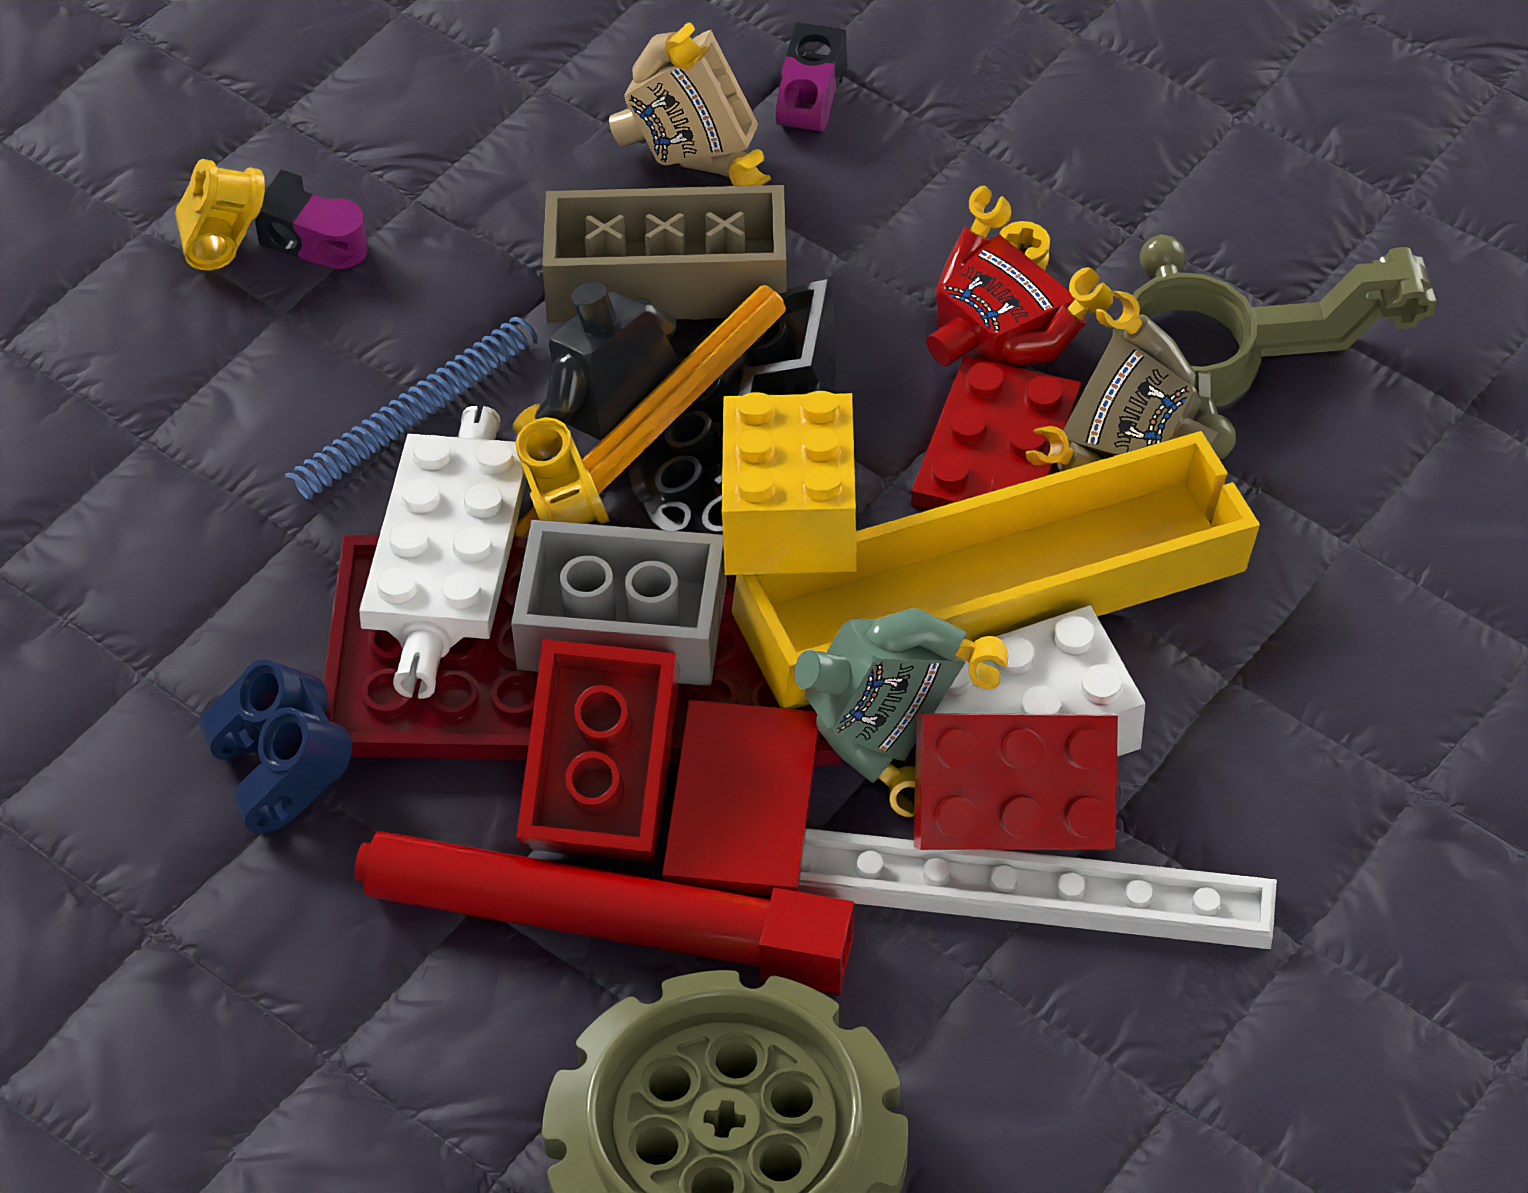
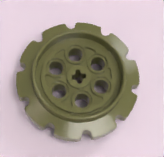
[542,970,908,1193]

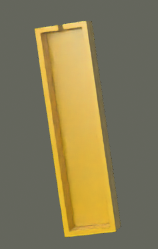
[732,431,1260,709]

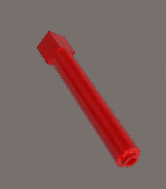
[355,831,854,995]

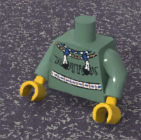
[794,608,1009,817]

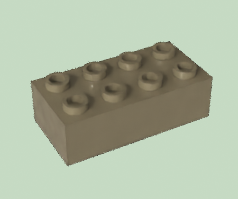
[542,185,787,323]

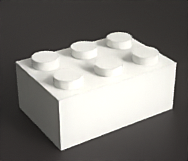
[935,605,1146,757]

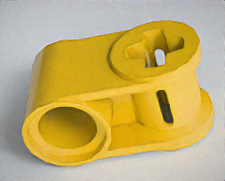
[175,159,265,271]
[515,417,610,524]

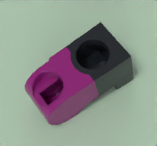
[776,22,848,132]
[255,169,368,269]

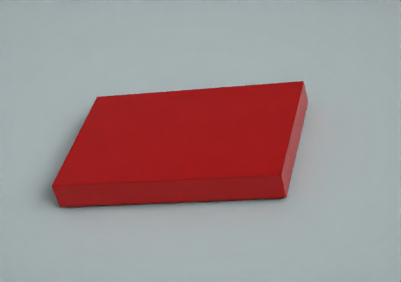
[662,700,819,896]

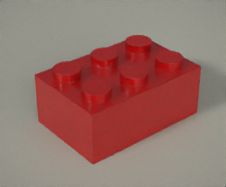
[516,639,680,864]

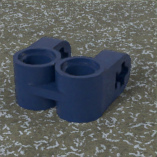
[199,659,352,833]

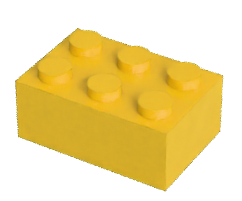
[722,391,857,575]

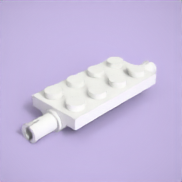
[359,406,527,699]

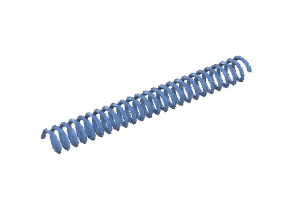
[285,317,538,500]

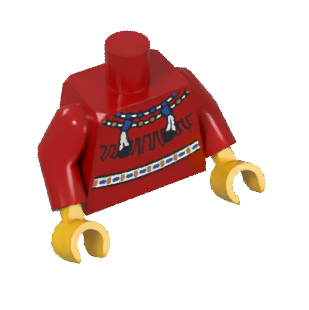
[926,186,1113,367]

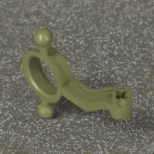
[1112,234,1437,460]

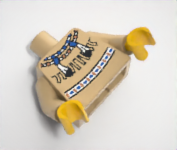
[609,23,771,186]

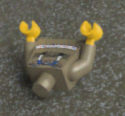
[1026,291,1221,471]

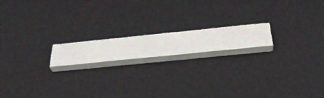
[798,829,1277,949]

